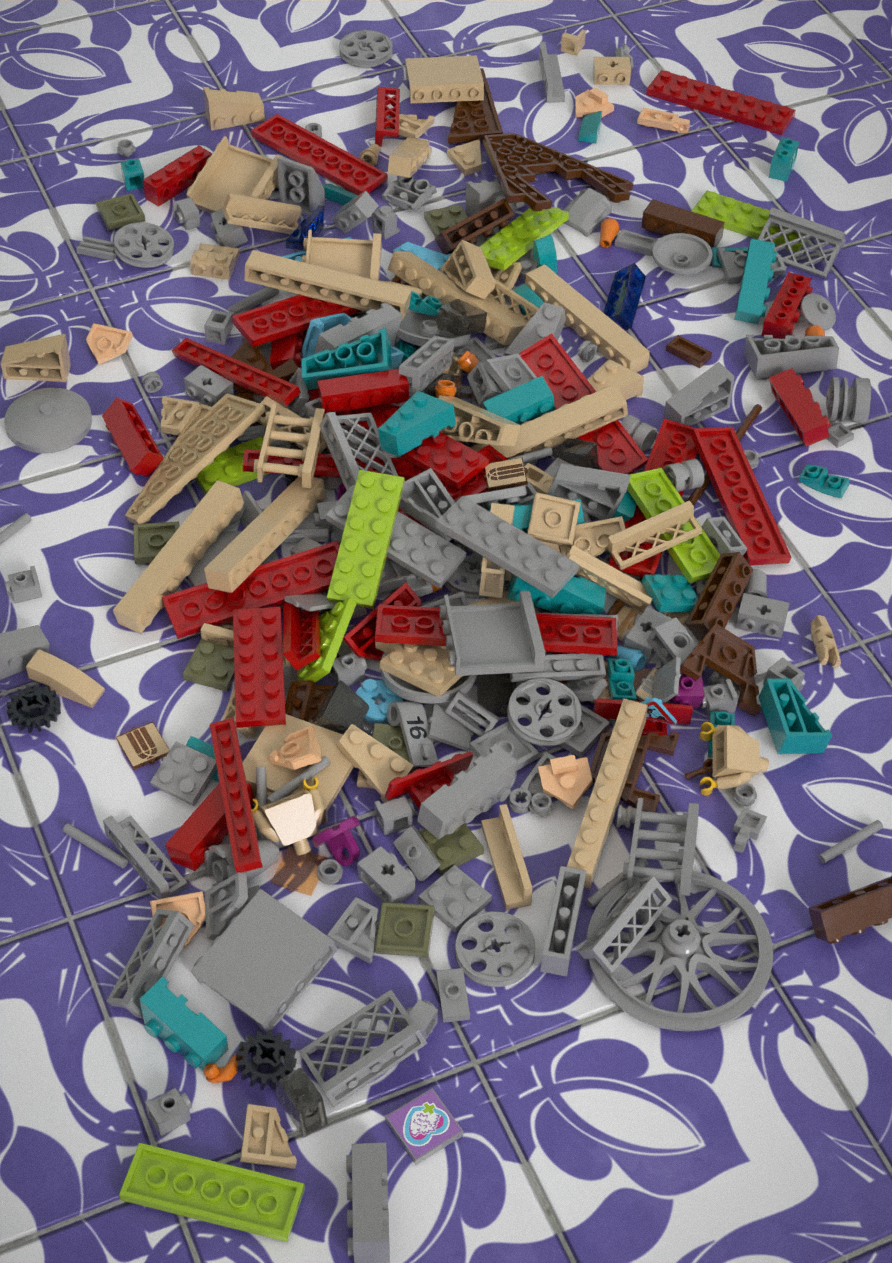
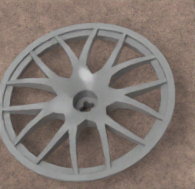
[587,869,773,1031]

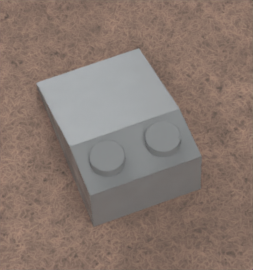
[277,156,325,217]

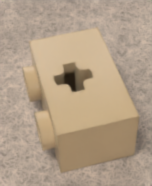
[593,57,631,85]

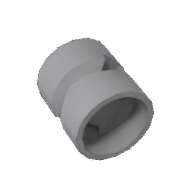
[621,415,657,453]
[663,459,704,492]

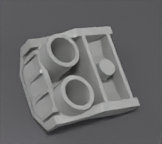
[382,175,437,211]
[563,188,612,237]

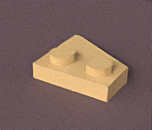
[384,114,434,139]
[447,139,482,176]
[489,262,522,296]
[161,397,200,436]
[240,1104,297,1169]

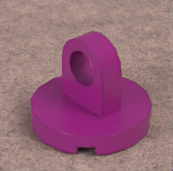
[312,816,361,866]

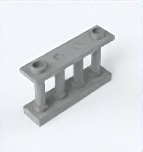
[623,798,699,896]

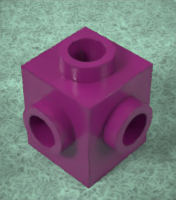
[669,673,705,708]

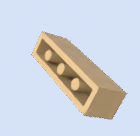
[388,137,432,178]

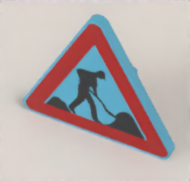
[640,696,677,725]

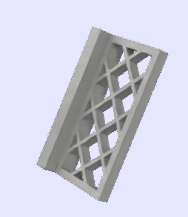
[758,207,846,279]
[320,412,398,490]
[299,990,428,1107]

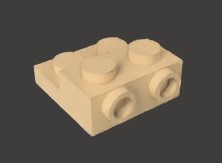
[190,244,239,280]

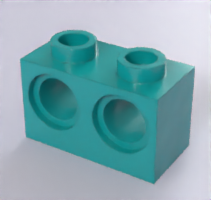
[769,138,799,182]

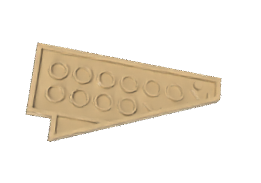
[125,393,266,524]
[375,590,536,698]

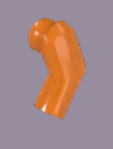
[203,1054,238,1084]

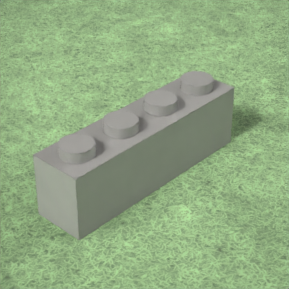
[540,866,586,976]

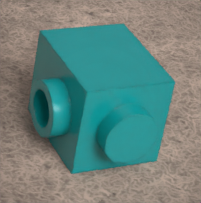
[120,159,144,191]

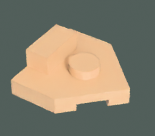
[575,87,614,118]
[86,323,133,365]
[268,725,322,770]
[538,755,593,809]
[150,891,206,949]

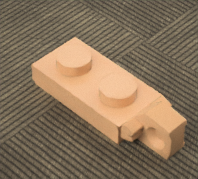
[637,108,690,133]

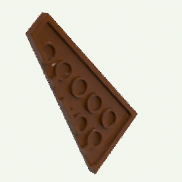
[448,68,503,144]

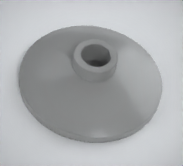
[801,293,836,330]

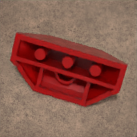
[343,582,421,662]

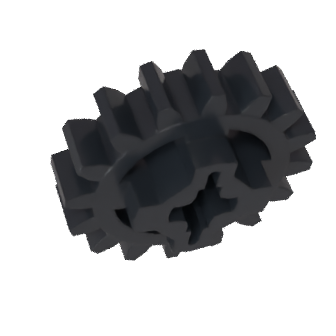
[6,684,61,733]
[235,1029,297,1090]

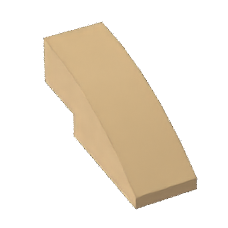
[26,650,105,708]

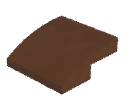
[285,680,342,731]

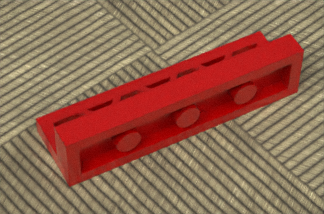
[375,86,400,147]
[282,602,320,671]

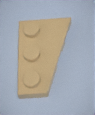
[559,516,625,557]
[337,724,414,803]

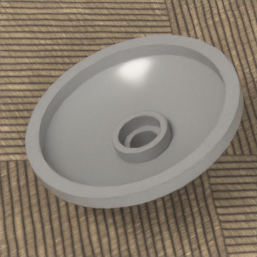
[652,233,712,275]

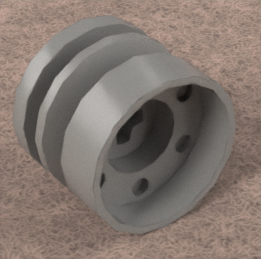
[826,377,871,423]

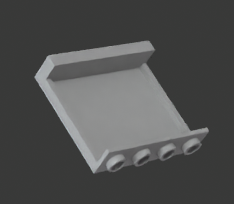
[440,591,545,676]
[191,889,338,1033]

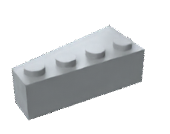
[315,302,403,353]
[744,334,839,379]
[0,625,50,680]
[417,743,518,839]
[346,1143,390,1263]

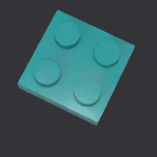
[641,574,698,612]

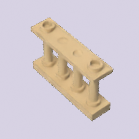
[254,403,325,488]

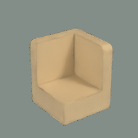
[561,29,586,56]

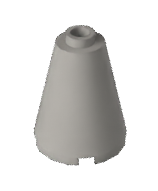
[204,839,280,886]

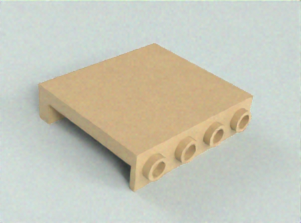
[405,55,484,104]
[186,136,284,220]
[302,230,382,314]
[243,714,354,824]

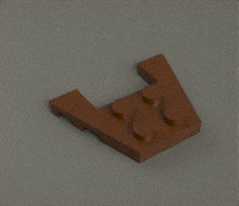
[231,340,298,393]
[680,623,761,716]
[590,732,679,813]

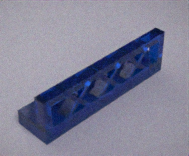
[286,205,325,251]
[603,263,646,331]

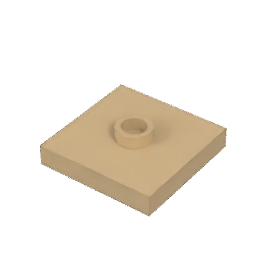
[527,492,581,547]

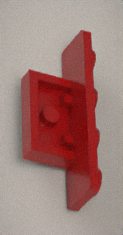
[593,698,693,735]
[385,751,474,810]

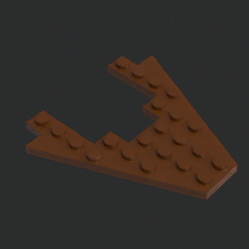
[483,133,634,211]

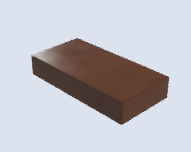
[666,335,712,369]

